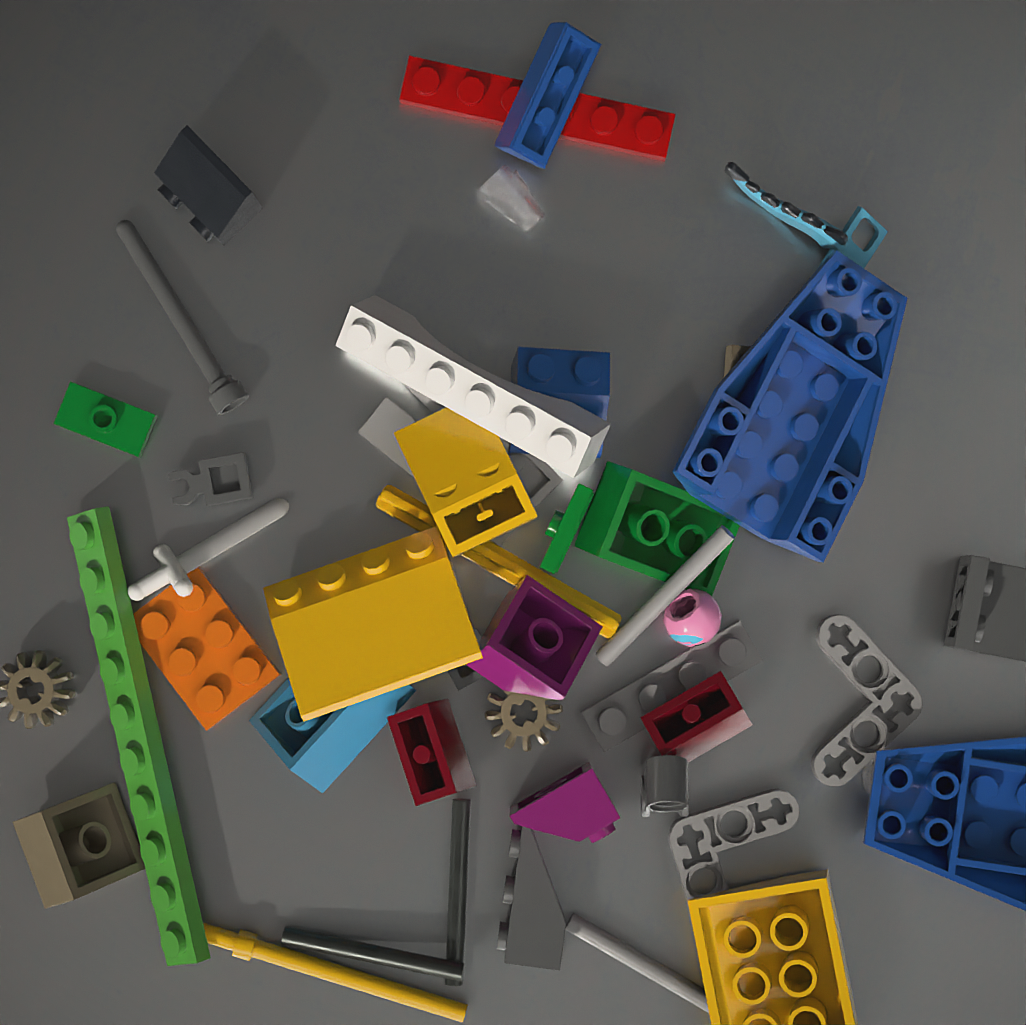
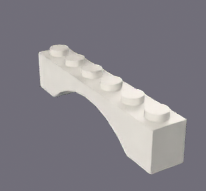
[335,295,611,478]

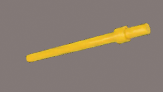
[203,923,468,1022]

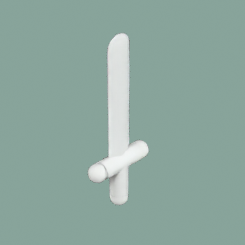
[128,498,289,601]

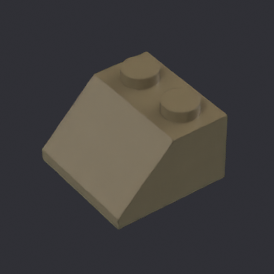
[13,782,145,909]

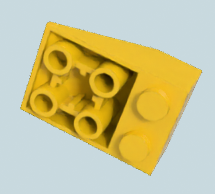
[394,407,538,558]

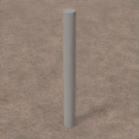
[596,525,735,666]
[565,913,709,1013]

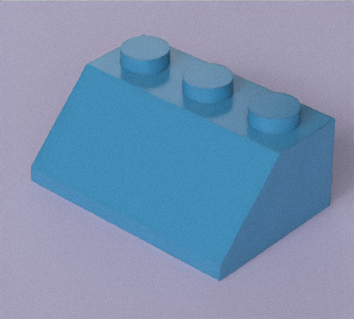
[249,678,417,793]

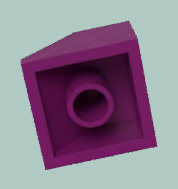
[466,575,603,701]
[510,762,620,843]

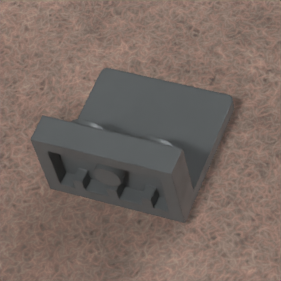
[944,555,1026,662]

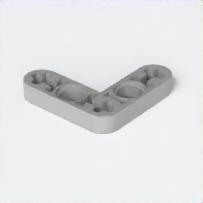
[811,615,923,787]
[668,789,800,902]

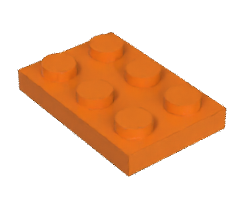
[133,566,281,731]

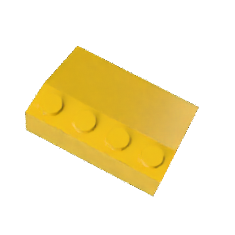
[263,526,483,722]
[688,869,858,1025]

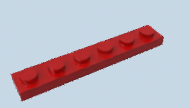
[399,55,676,162]

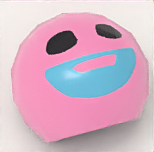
[663,589,722,647]

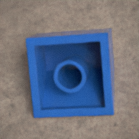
[509,347,610,458]

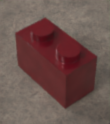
[640,671,753,762]
[387,698,477,806]

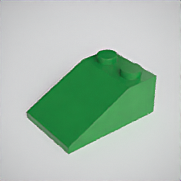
[574,461,740,596]

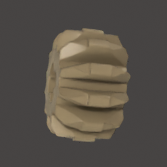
[0,650,76,729]
[485,690,563,752]

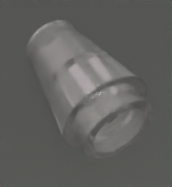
[479,164,545,233]

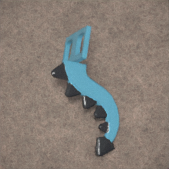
[724,162,888,268]

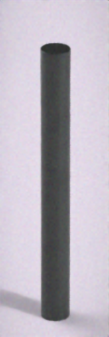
[445,799,471,986]
[281,926,465,981]

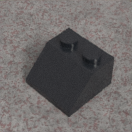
[154,125,263,246]

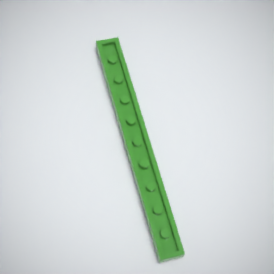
[67,506,211,966]

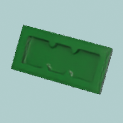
[53,381,158,458]
[539,484,594,575]

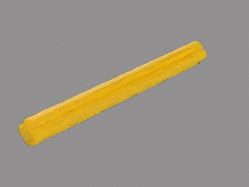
[376,485,622,638]

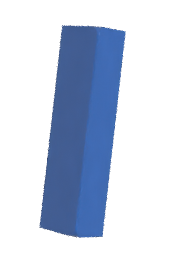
[495,22,602,169]

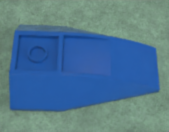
[672,251,908,563]
[863,736,1026,911]

